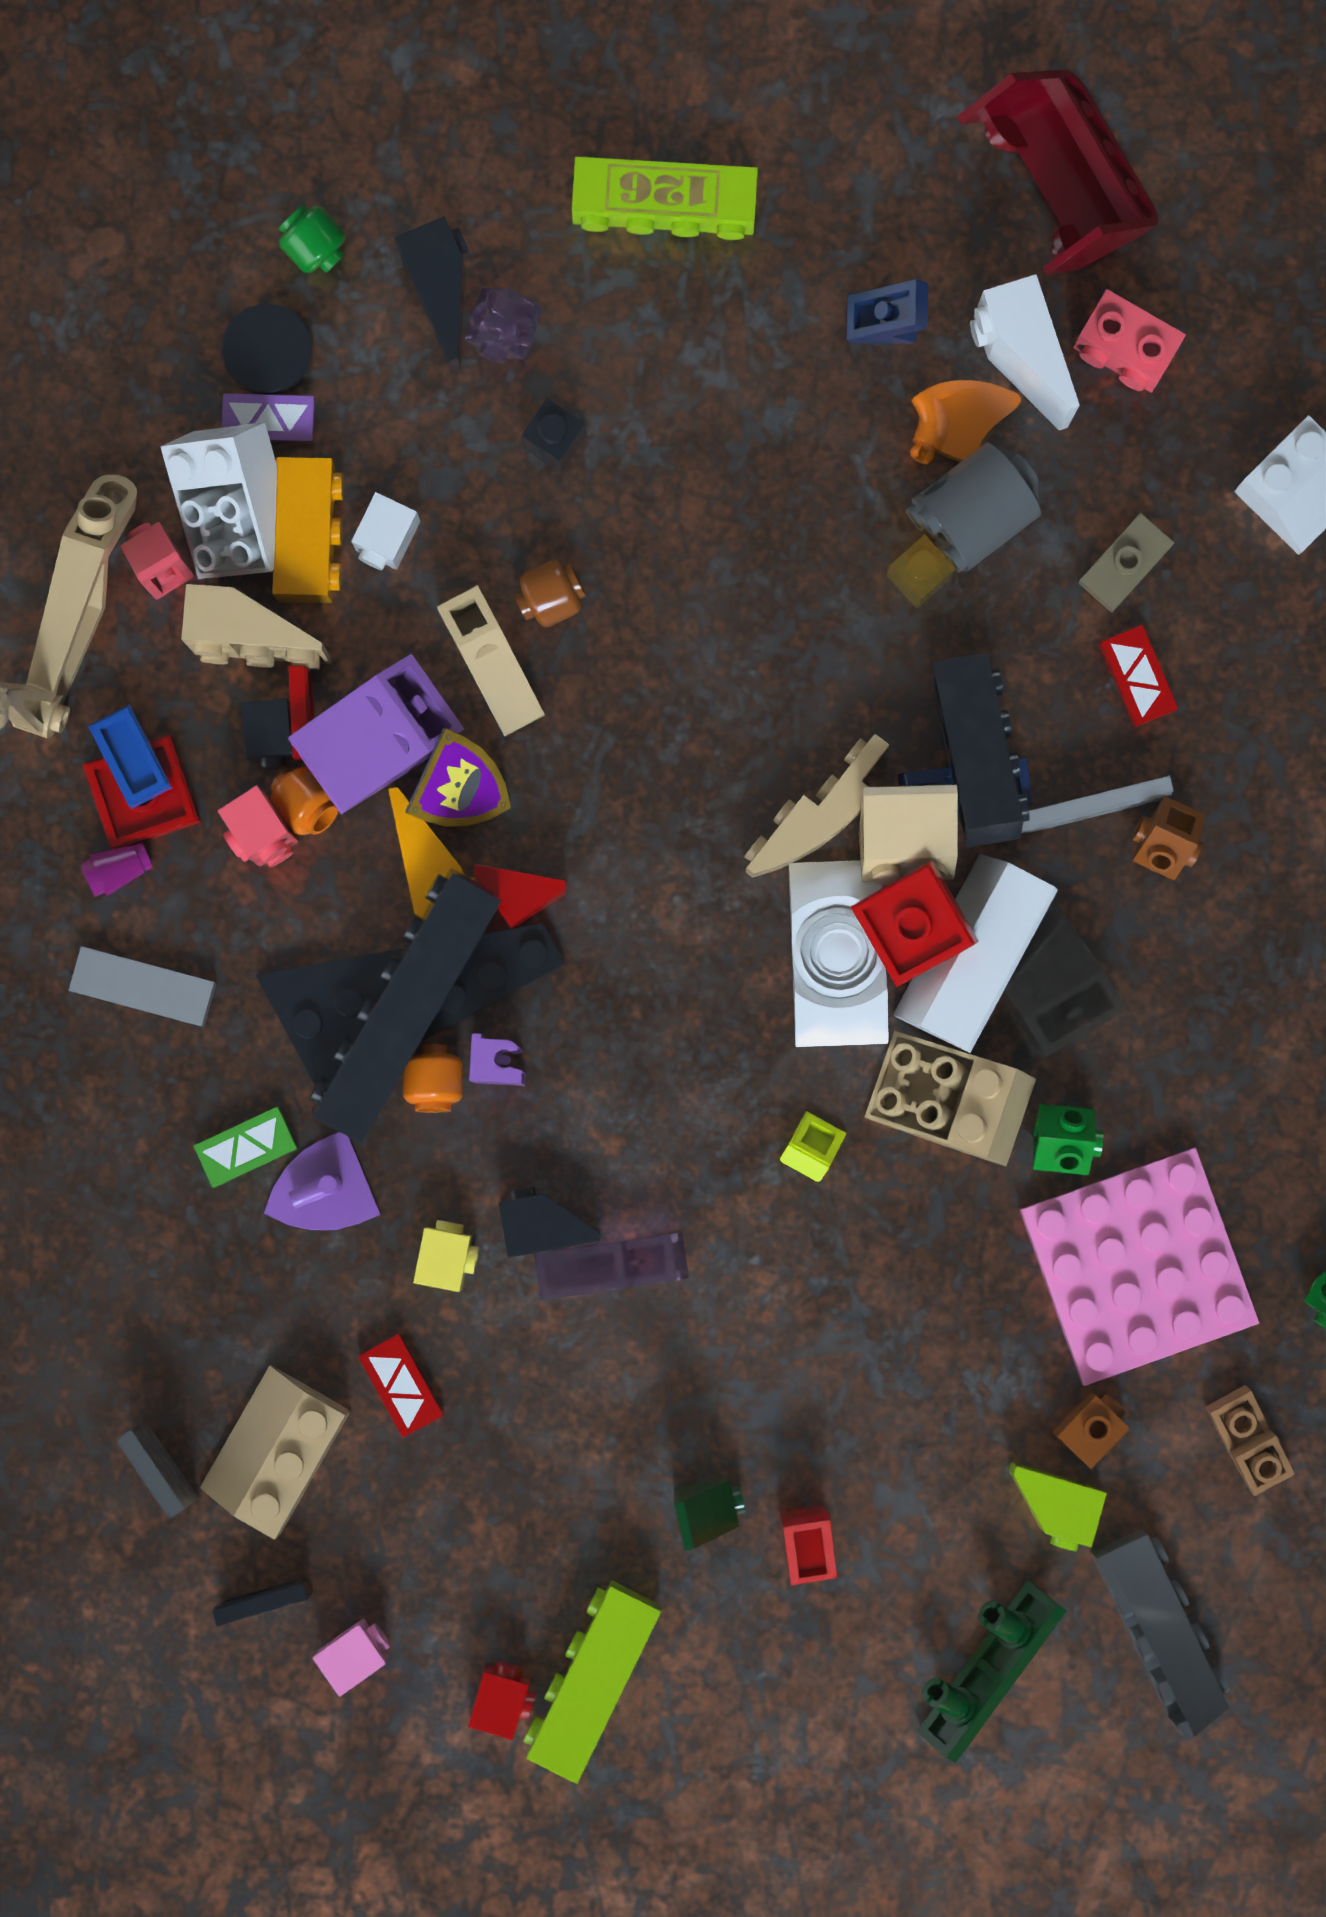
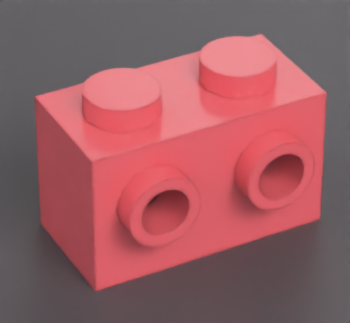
[1073,289,1186,393]
[217,785,298,867]

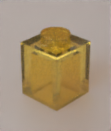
[887,534,956,608]

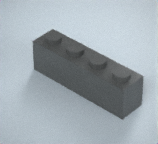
[1090,1529,1230,1741]

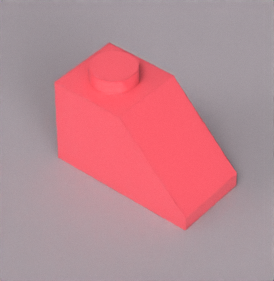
[120,521,195,600]

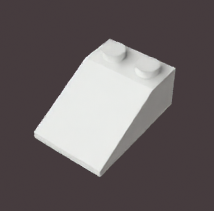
[970,274,1080,430]

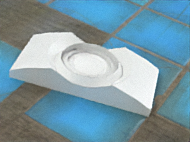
[788,860,888,1047]

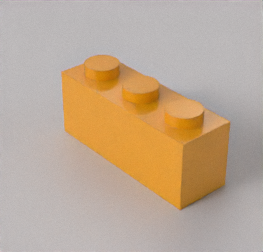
[272,457,344,604]

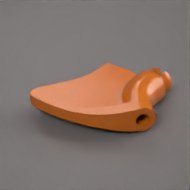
[910,380,1021,464]

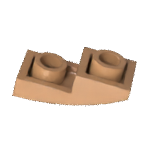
[1205,1385,1295,1496]

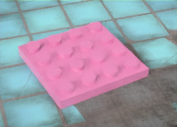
[1019,1148,1260,1386]

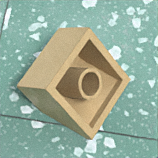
[859,785,958,885]

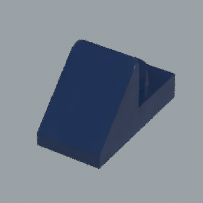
[847,279,928,344]

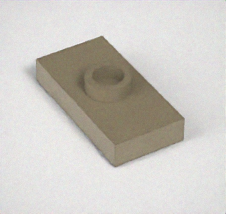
[1078,513,1174,613]

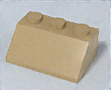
[200,1365,351,1540]

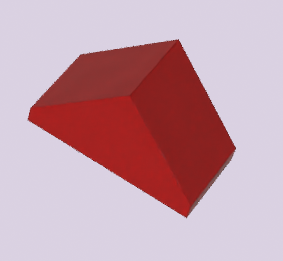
[473,864,568,929]
[780,1505,837,1585]

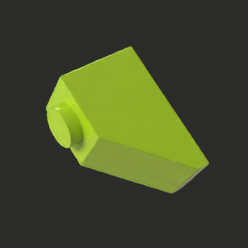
[1009,1462,1107,1552]

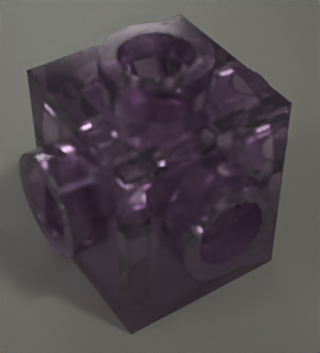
[465,288,543,364]

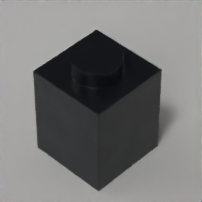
[521,399,586,473]
[240,698,294,770]

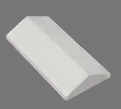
[893,854,1058,1053]

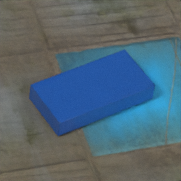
[88,705,173,809]

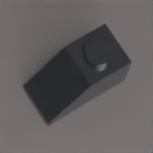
[498,1187,601,1258]

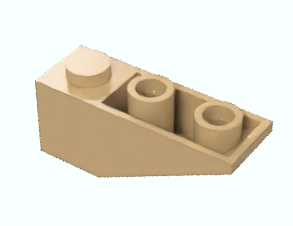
[437,585,545,737]

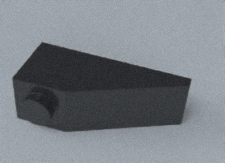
[394,216,469,373]

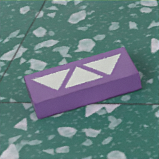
[222,393,316,445]

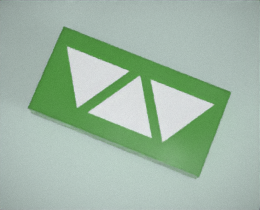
[194,1107,299,1188]

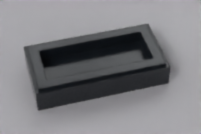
[212,1576,313,1627]

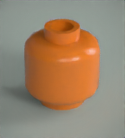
[270,767,338,835]
[403,1044,463,1113]

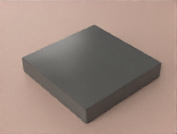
[117,1422,199,1518]

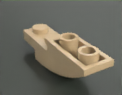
[744,734,889,878]

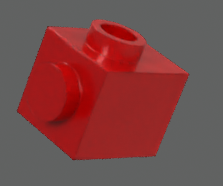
[468,1661,536,1740]

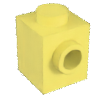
[413,1220,479,1292]

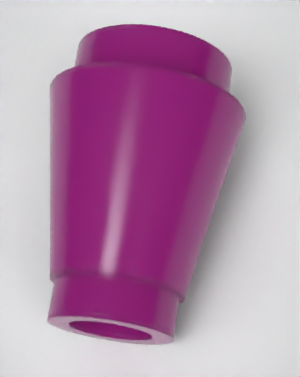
[80,843,153,897]

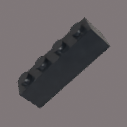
[931,653,1030,848]

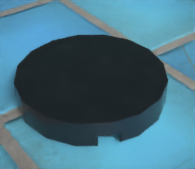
[221,303,313,395]

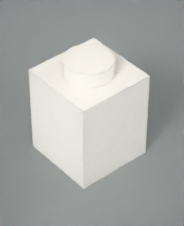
[351,492,420,570]

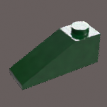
[674,1476,746,1551]

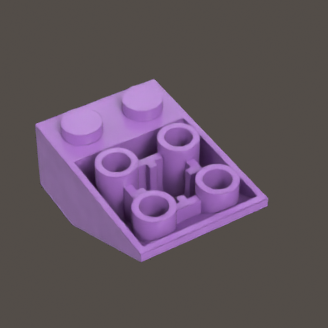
[288,654,465,815]

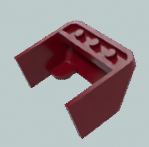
[957,69,1158,275]

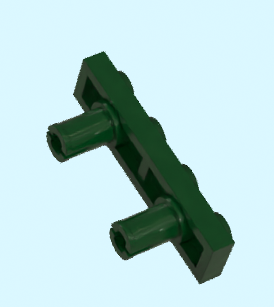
[917,1580,1067,1764]

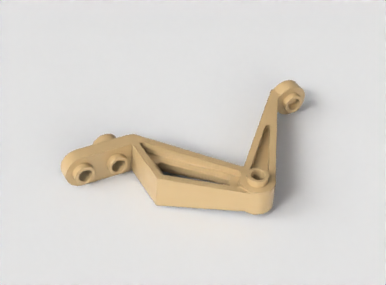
[0,475,137,739]

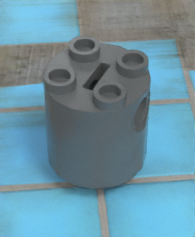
[905,442,1041,572]

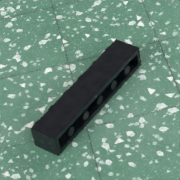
[308,868,502,1143]

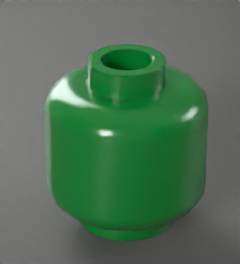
[278,204,346,273]

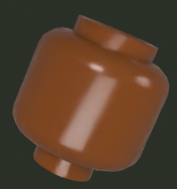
[515,559,586,627]

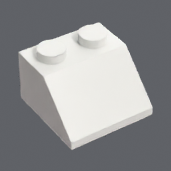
[1234,415,1326,555]

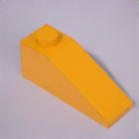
[388,787,476,918]

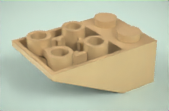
[181,584,332,671]
[864,1031,1036,1166]

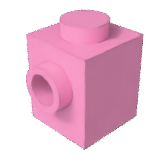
[313,1618,391,1697]

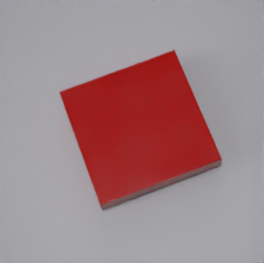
[83,734,201,850]
[851,860,979,987]

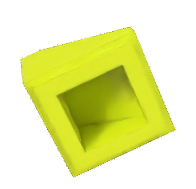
[780,1111,847,1182]

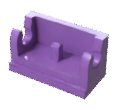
[469,1033,526,1086]

